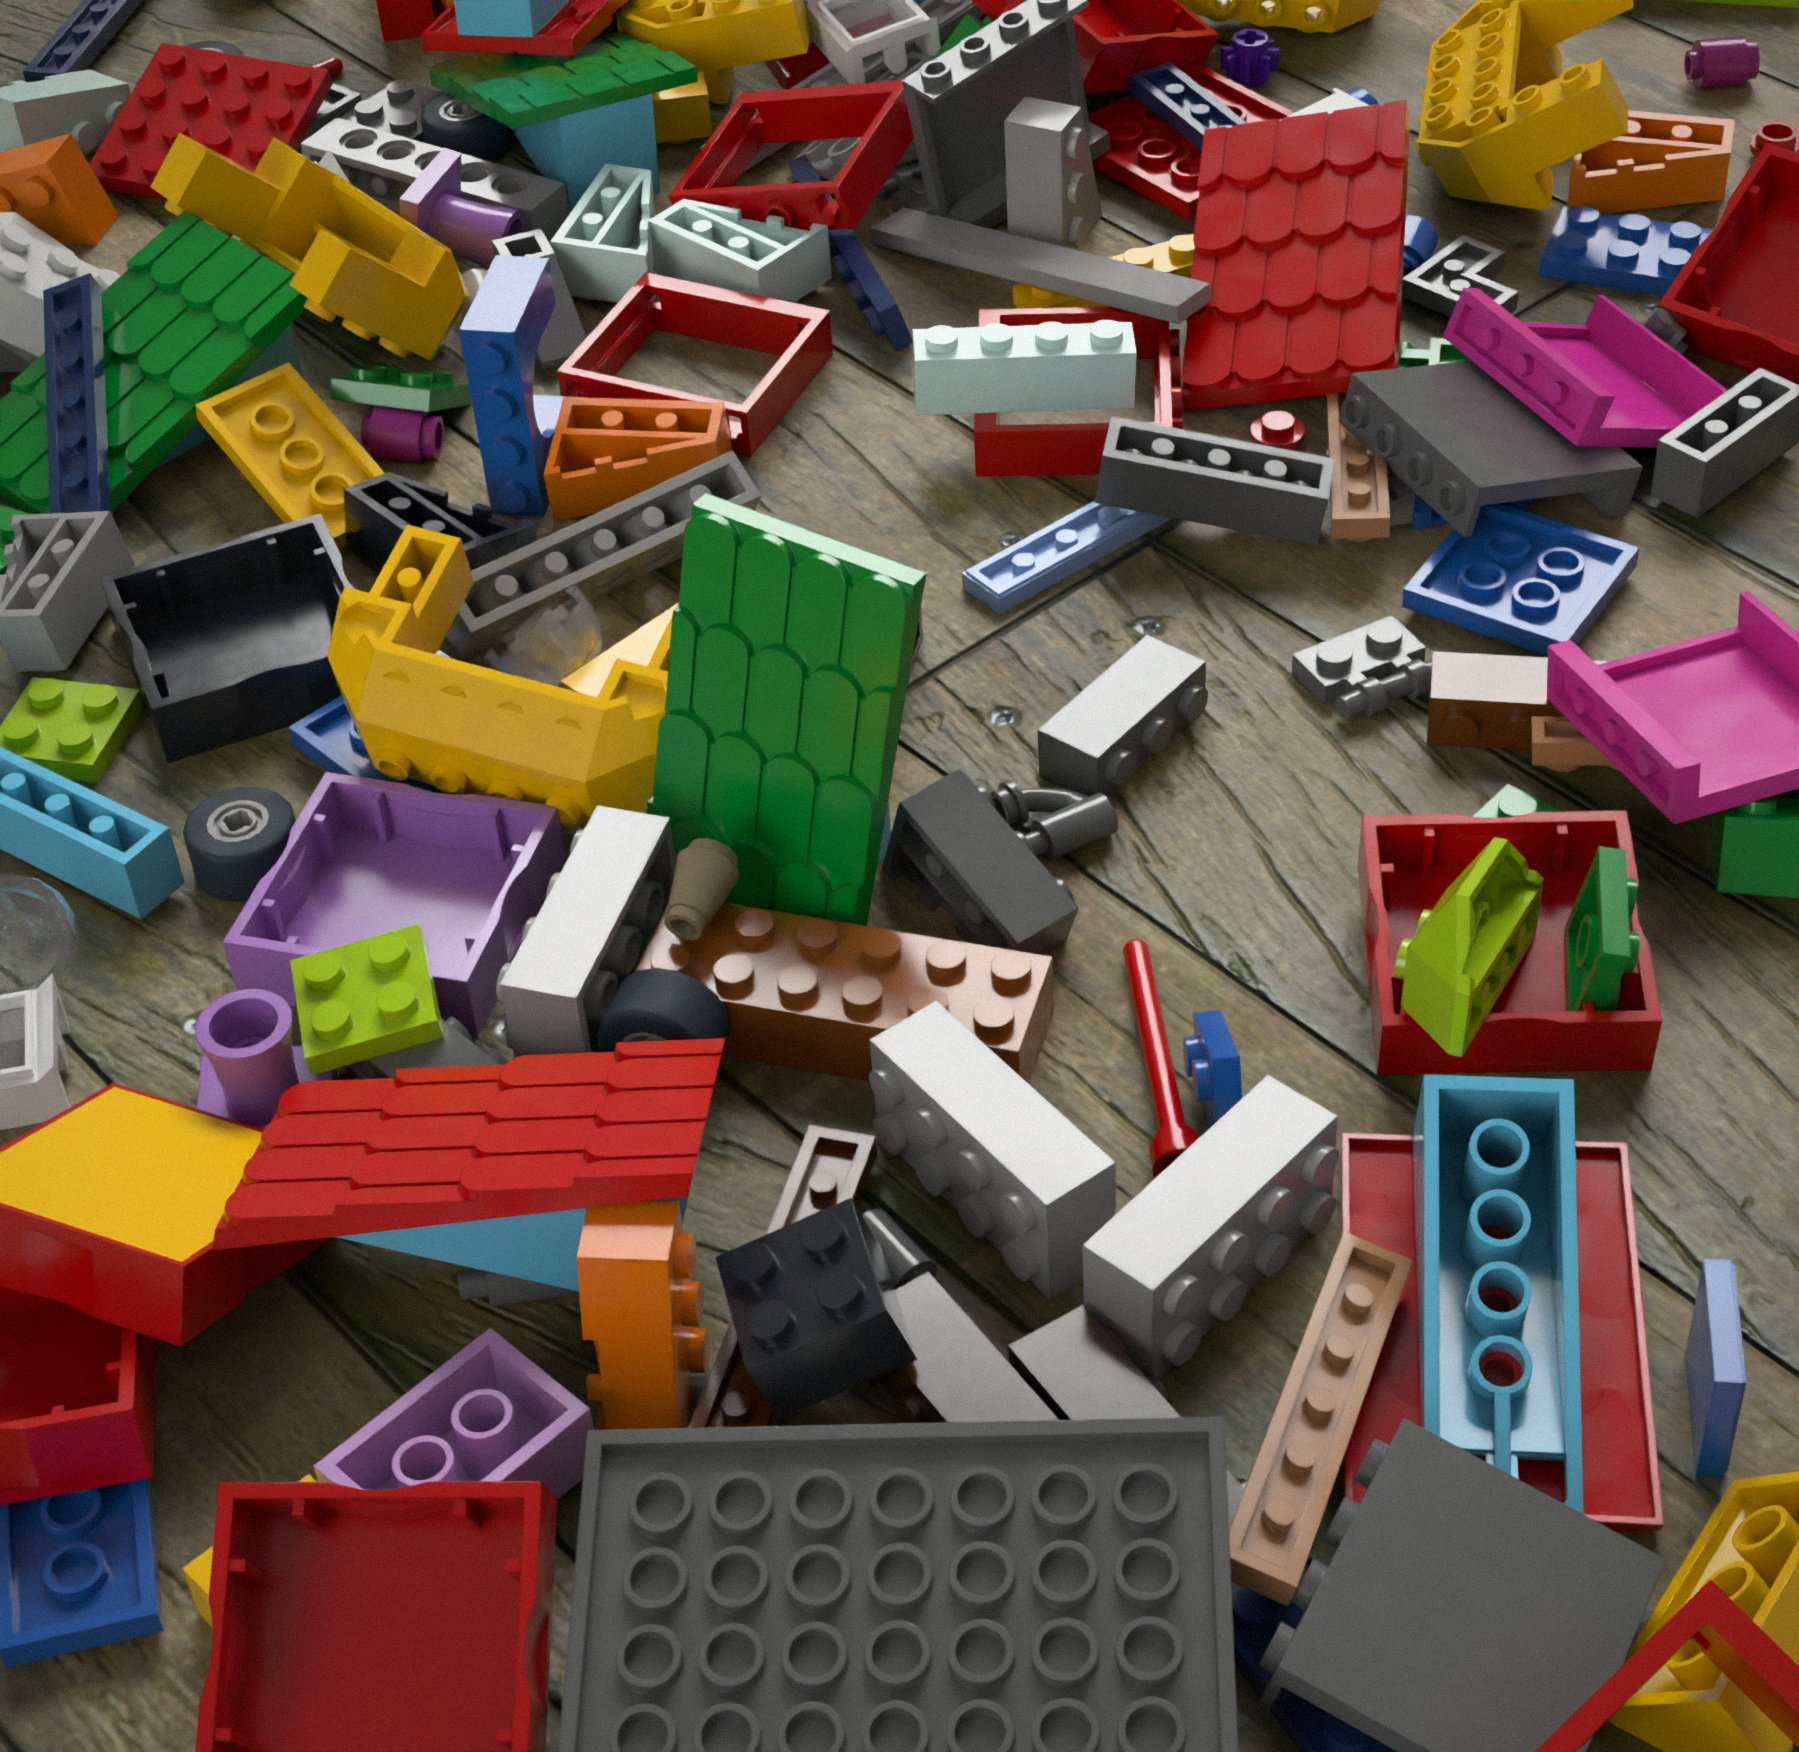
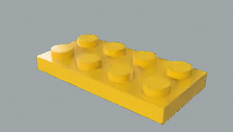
[196,362,385,550]

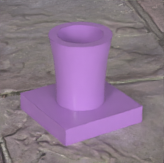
[399,147,526,269]
[195,989,338,1129]

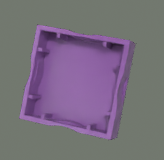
[223,772,567,1037]

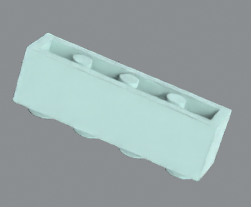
[913,320,1137,416]

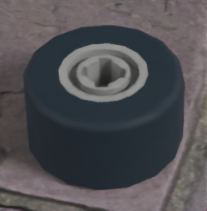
[421,93,510,163]
[183,787,296,901]
[597,968,731,1052]

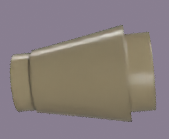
[664,838,739,940]

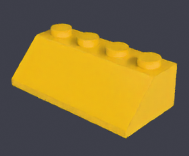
[1607,1471,1799,1752]

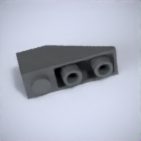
[492,228,586,369]

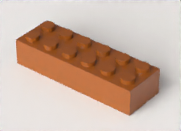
[635,903,1054,1084]

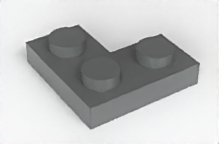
[1402,235,1519,317]

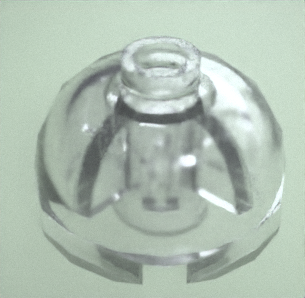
[484,585,604,688]
[0,873,82,995]

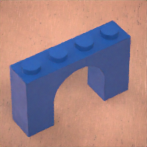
[459,255,567,517]

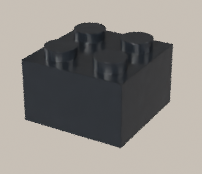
[715,1198,917,1419]

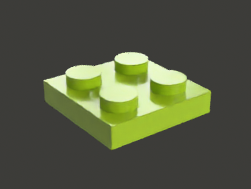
[0,677,145,783]
[290,923,444,1076]

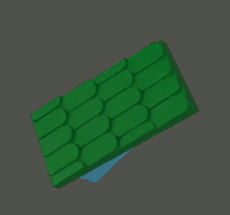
[429,27,698,214]
[0,211,307,514]
[646,493,927,926]

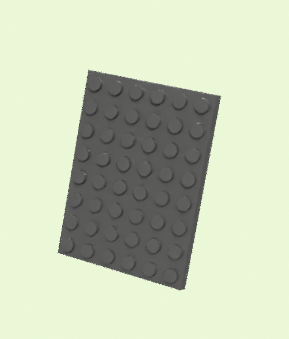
[558,1417,1238,1752]

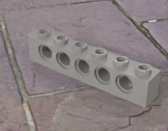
[301,117,569,244]
[446,450,762,661]

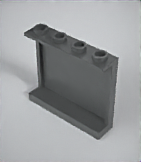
[902,0,1111,229]
[1339,361,1643,538]
[1258,1418,1667,1752]

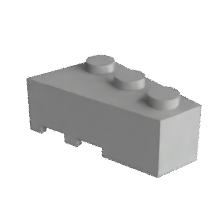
[1004,96,1102,250]

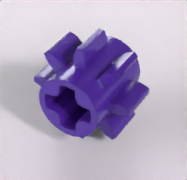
[1221,29,1279,88]

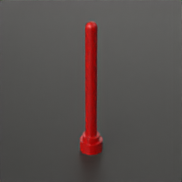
[1123,939,1201,1178]

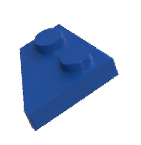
[1183,1010,1242,1130]

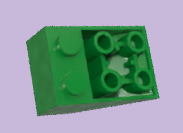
[1710,788,1799,898]

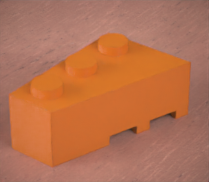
[1567,110,1736,213]
[0,133,119,246]
[543,397,732,521]
[576,1201,710,1430]

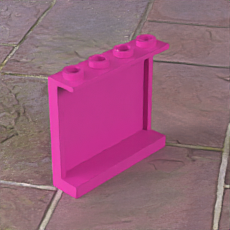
[1443,288,1727,448]
[1547,591,1799,824]

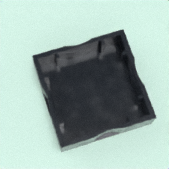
[100,513,354,763]

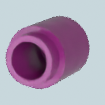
[1684,36,1760,89]
[361,405,444,463]

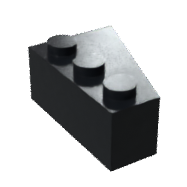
[344,472,537,571]

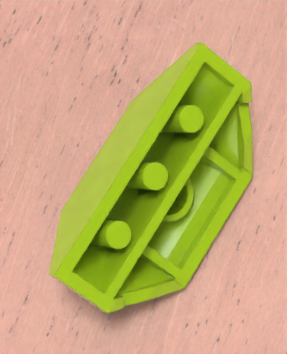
[1395,837,1544,1057]

